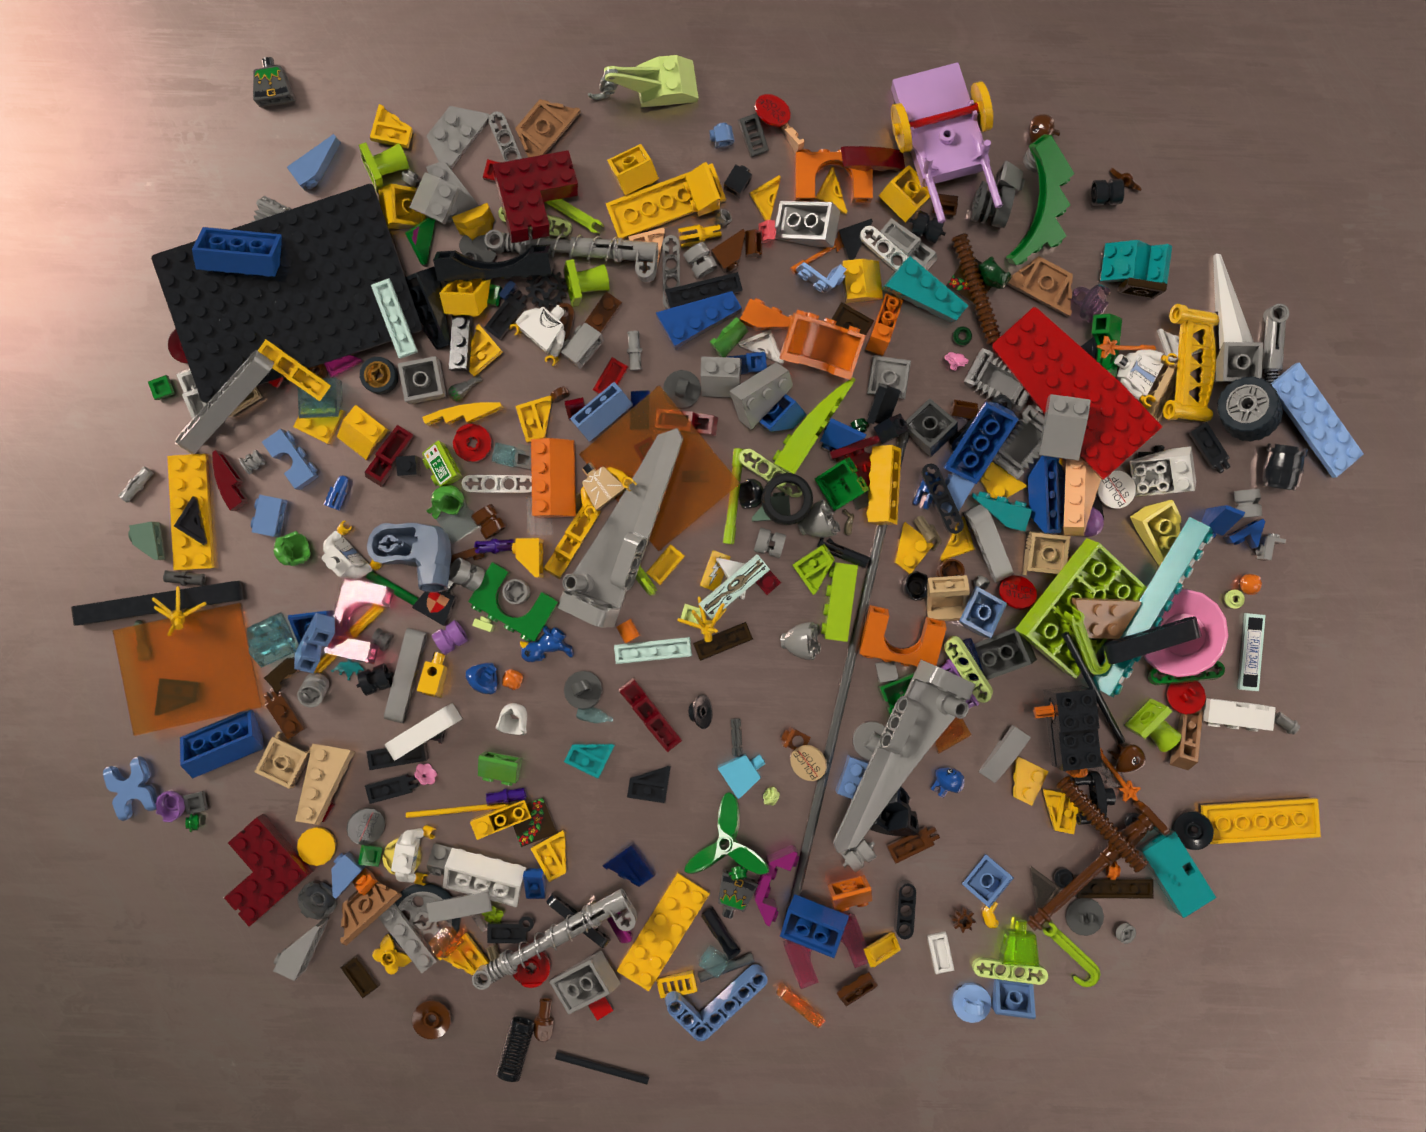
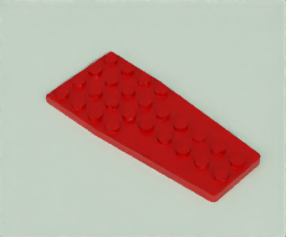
[992,307,1163,480]

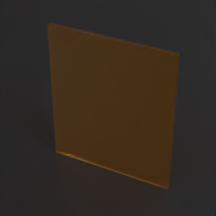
[579,385,740,551]
[113,603,262,736]

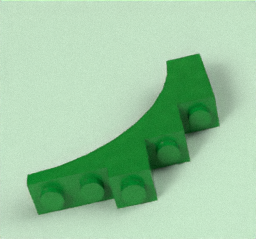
[1006,134,1075,265]

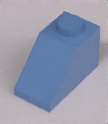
[331,851,366,899]

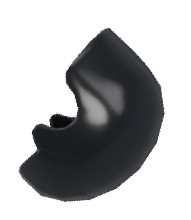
[739,479,764,508]
[902,571,928,601]

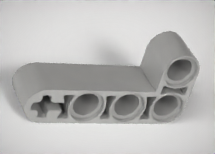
[962,505,1014,583]

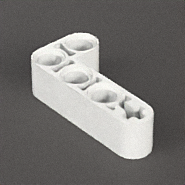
[384,703,462,761]

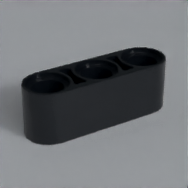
[894,880,916,940]

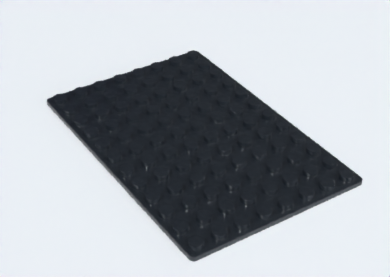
[151,184,422,403]

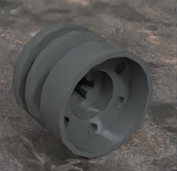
[971,181,1015,228]

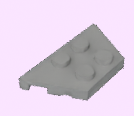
[427,106,490,169]

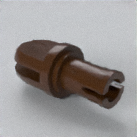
[534,998,554,1042]

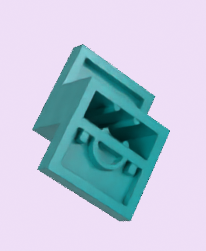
[1100,240,1172,284]

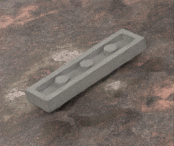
[378,903,438,973]

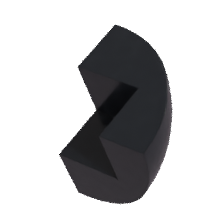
[870,787,919,836]

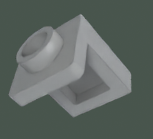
[1256,533,1286,561]
[427,843,452,876]

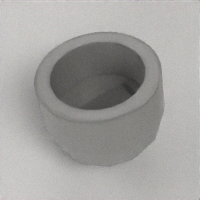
[715,209,732,226]
[973,575,990,590]

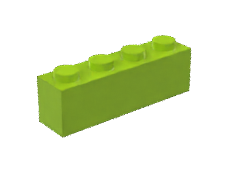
[821,562,858,642]

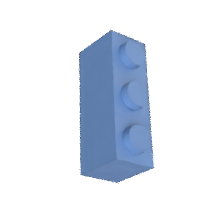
[570,382,633,442]

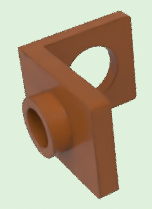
[781,727,811,750]

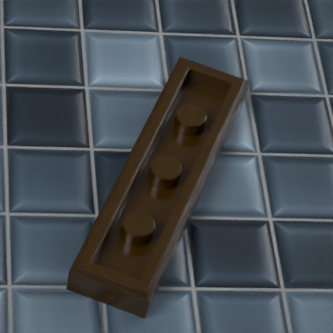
[1075,878,1154,899]

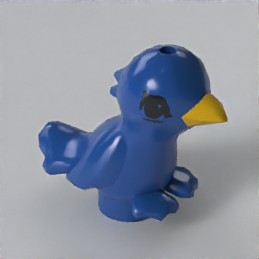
[520,626,574,662]

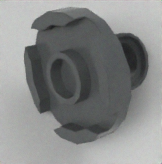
[663,370,701,409]
[564,671,603,710]
[297,881,337,920]

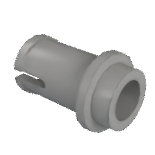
[1274,712,1300,735]

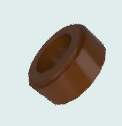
[550,386,570,402]

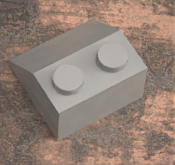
[409,172,461,225]
[561,323,604,369]
[1214,342,1263,382]
[701,356,742,398]

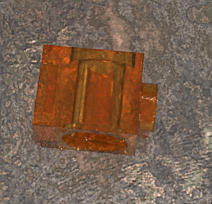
[428,926,464,958]

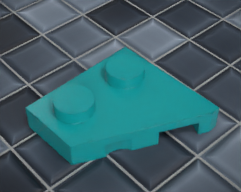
[564,744,615,779]

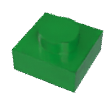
[487,284,503,307]
[148,375,175,400]
[358,845,382,867]

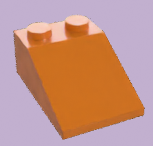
[828,875,872,912]

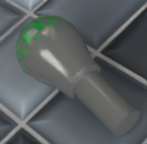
[448,374,482,401]

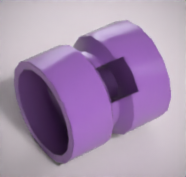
[432,620,468,655]

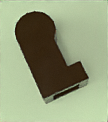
[264,657,300,692]

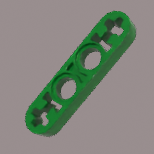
[1148,661,1225,685]

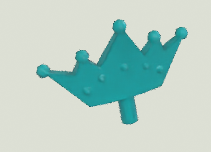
[331,656,364,681]

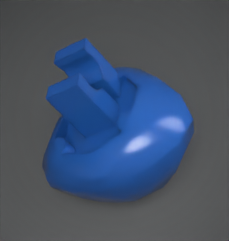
[466,663,498,694]
[931,768,965,798]

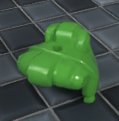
[273,531,311,566]

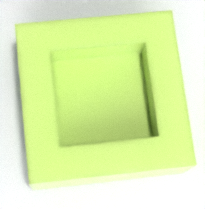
[679,604,701,624]
[472,616,496,632]

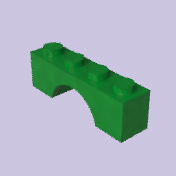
[1092,314,1122,378]

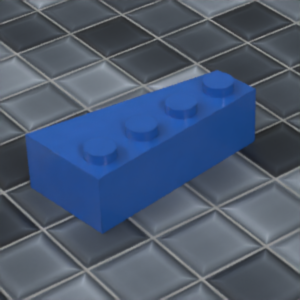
[656,291,742,350]

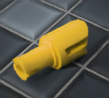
[678,224,722,248]

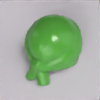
[426,484,464,519]

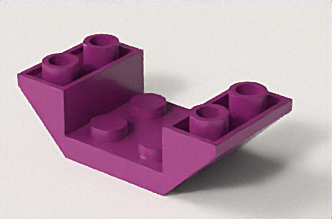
[754,845,799,927]

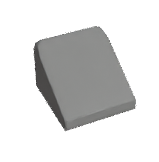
[513,444,531,470]
[875,661,899,683]

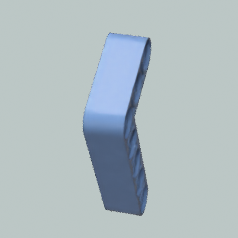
[665,964,768,1041]

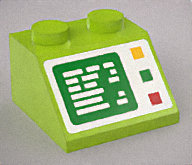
[422,440,463,487]

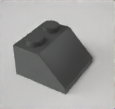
[905,399,958,457]

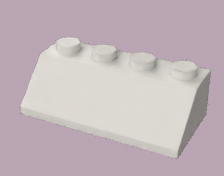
[443,848,526,907]

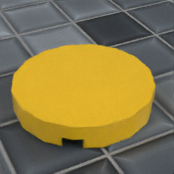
[297,826,337,866]

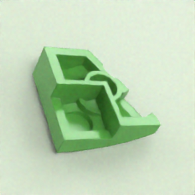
[710,317,749,357]

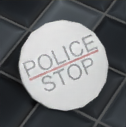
[1097,471,1136,508]

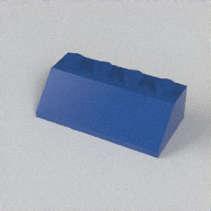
[192,227,282,277]
[944,402,1019,484]
[180,708,264,779]

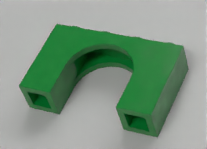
[468,562,560,642]

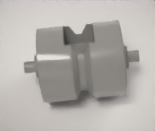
[841,838,877,873]

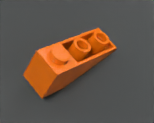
[865,294,903,356]
[740,298,792,331]

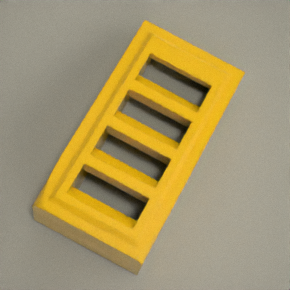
[656,970,698,999]

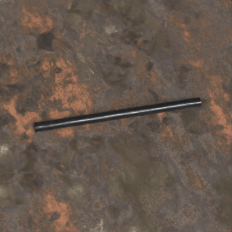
[1061,632,1125,744]

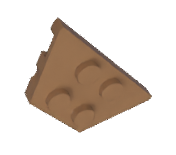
[515,99,581,157]
[1007,256,1073,317]
[1072,598,1141,639]
[340,882,402,946]

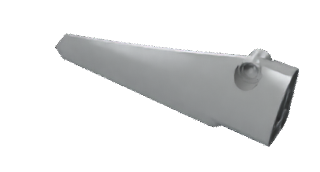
[558,428,683,628]
[833,660,976,853]

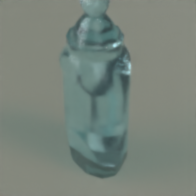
[576,708,613,724]

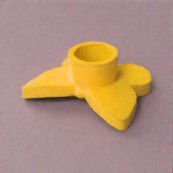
[372,933,412,975]

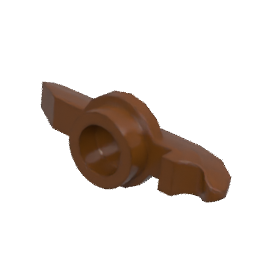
[1110,168,1142,191]

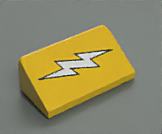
[700,550,730,591]

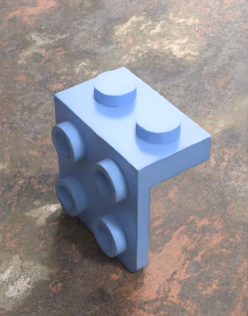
[795,262,846,292]

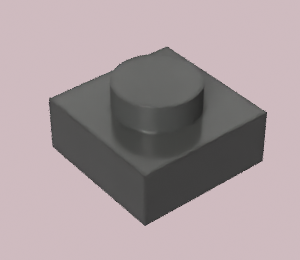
[183,791,208,814]

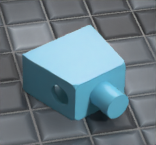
[718,753,766,799]

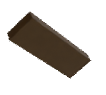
[693,622,753,661]

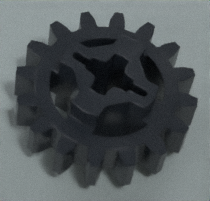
[525,268,568,310]

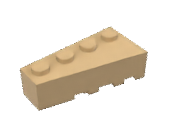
[295,744,355,825]

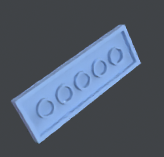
[1271,362,1364,478]

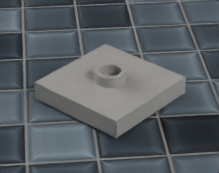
[867,355,911,399]

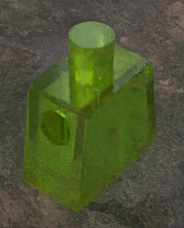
[999,919,1039,967]

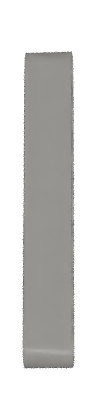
[175,350,274,454]

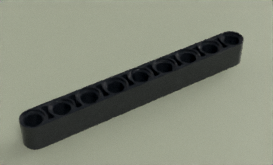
[71,581,244,626]

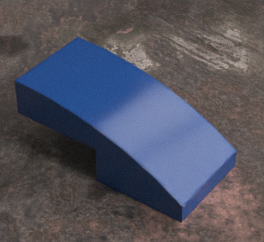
[727,352,767,375]

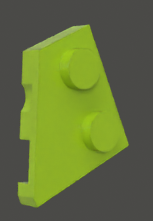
[793,544,835,595]

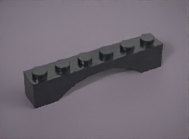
[433,244,554,283]

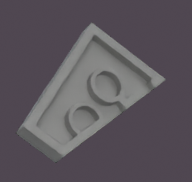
[426,161,479,223]

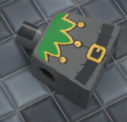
[253,57,295,107]
[718,869,758,919]

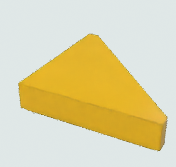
[815,167,848,215]
[749,175,781,221]
[940,516,975,561]

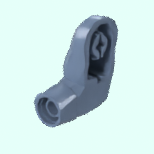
[367,523,451,592]

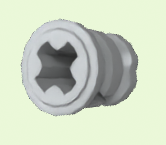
[239,450,266,475]

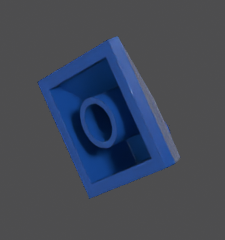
[759,394,807,432]
[819,418,867,452]

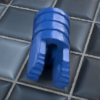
[913,472,940,510]
[324,475,348,511]

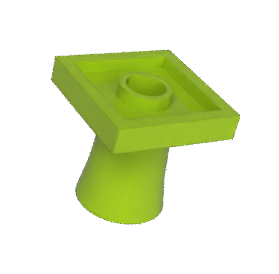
[359,142,410,193]
[563,259,610,307]
[1124,698,1181,752]

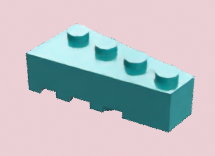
[881,256,969,323]

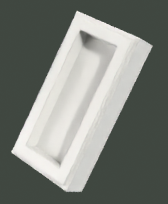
[927,931,954,974]

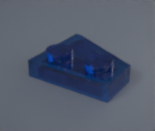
[603,843,655,887]

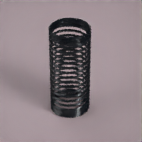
[496,1017,535,1082]

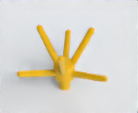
[152,586,206,636]
[677,597,727,642]

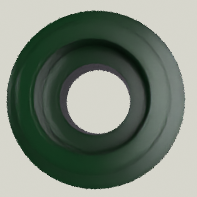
[953,326,972,346]
[851,418,869,433]

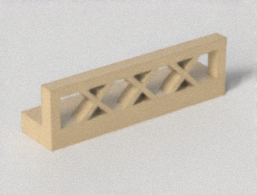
[1139,361,1177,422]

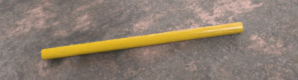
[406,803,509,818]

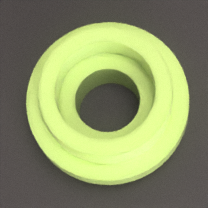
[1225,590,1245,609]
[763,787,780,806]

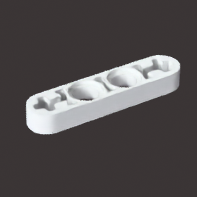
[860,226,908,271]
[462,475,532,493]

